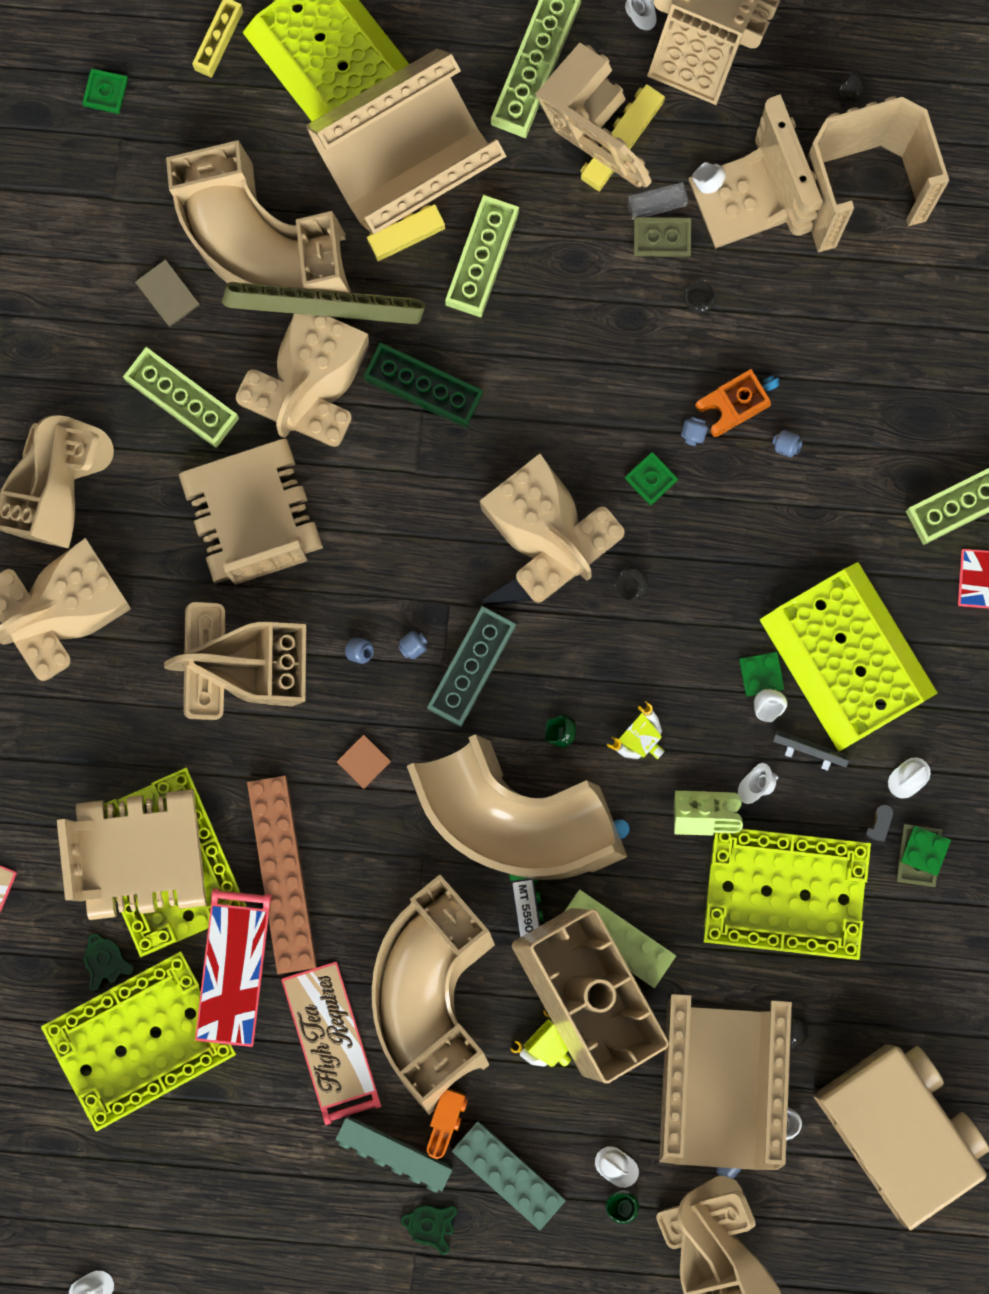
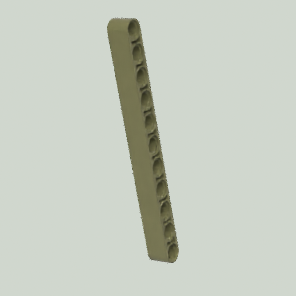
[222,282,425,324]

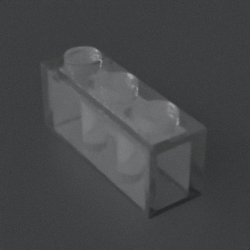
[627,182,688,220]

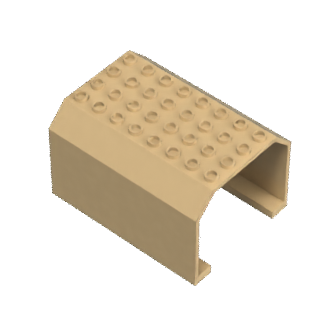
[306,49,506,234]
[807,96,949,252]
[659,994,792,1170]

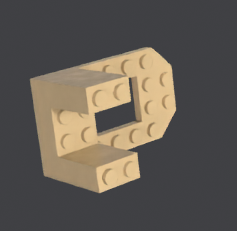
[535,43,652,187]

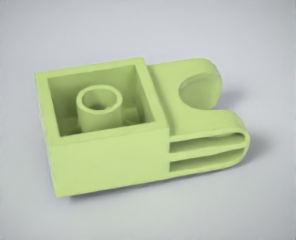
[674,791,743,835]

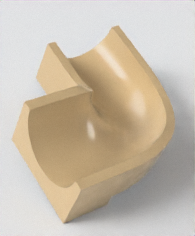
[166,140,352,293]
[407,734,627,880]
[372,875,495,1115]

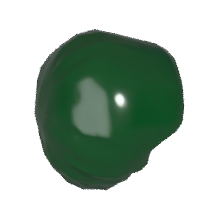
[545,715,577,748]
[605,1190,640,1224]

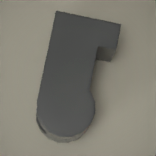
[864,805,893,842]

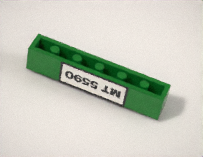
[509,874,544,938]

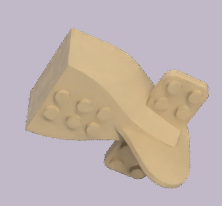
[236,314,369,447]
[0,415,114,548]
[480,454,624,603]
[0,538,131,681]
[164,602,306,720]
[656,1176,781,1294]

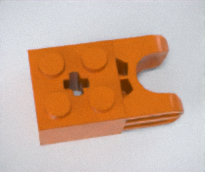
[695,369,771,437]
[427,1088,468,1159]

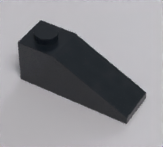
[482,578,533,606]

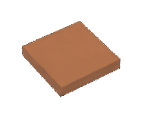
[337,735,391,789]

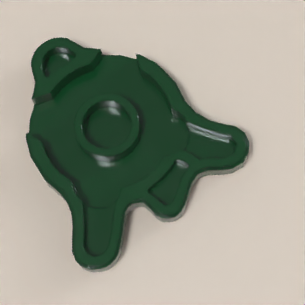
[83,933,135,991]
[401,1205,458,1255]

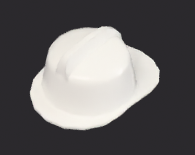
[625,0,656,30]
[888,757,931,798]
[738,763,778,804]
[595,1147,639,1188]
[69,1271,114,1294]

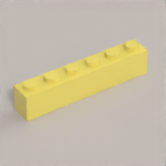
[580,84,665,192]

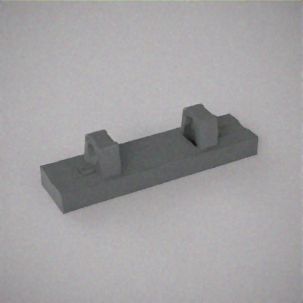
[773,730,849,771]

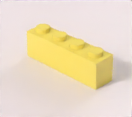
[192,0,243,78]
[367,205,445,261]

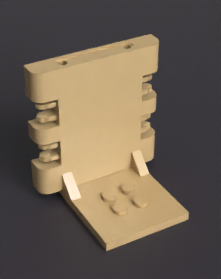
[647,0,780,105]
[688,94,823,249]
[179,439,323,585]
[57,789,207,920]

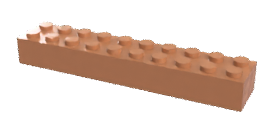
[247,776,317,974]

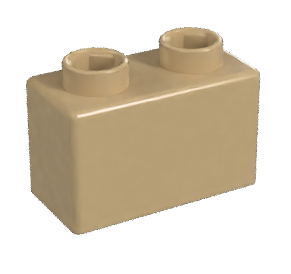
[512,908,669,1083]
[813,1044,989,1230]

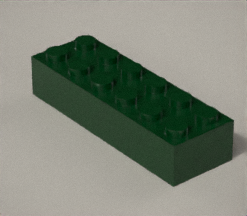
[364,343,484,428]

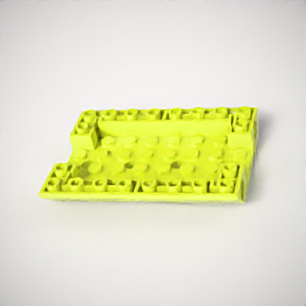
[243,0,410,121]
[760,562,938,752]
[105,768,247,957]
[704,829,871,960]
[41,952,236,1132]

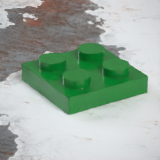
[82,68,128,114]
[624,452,678,506]
[739,652,784,697]
[900,826,951,876]

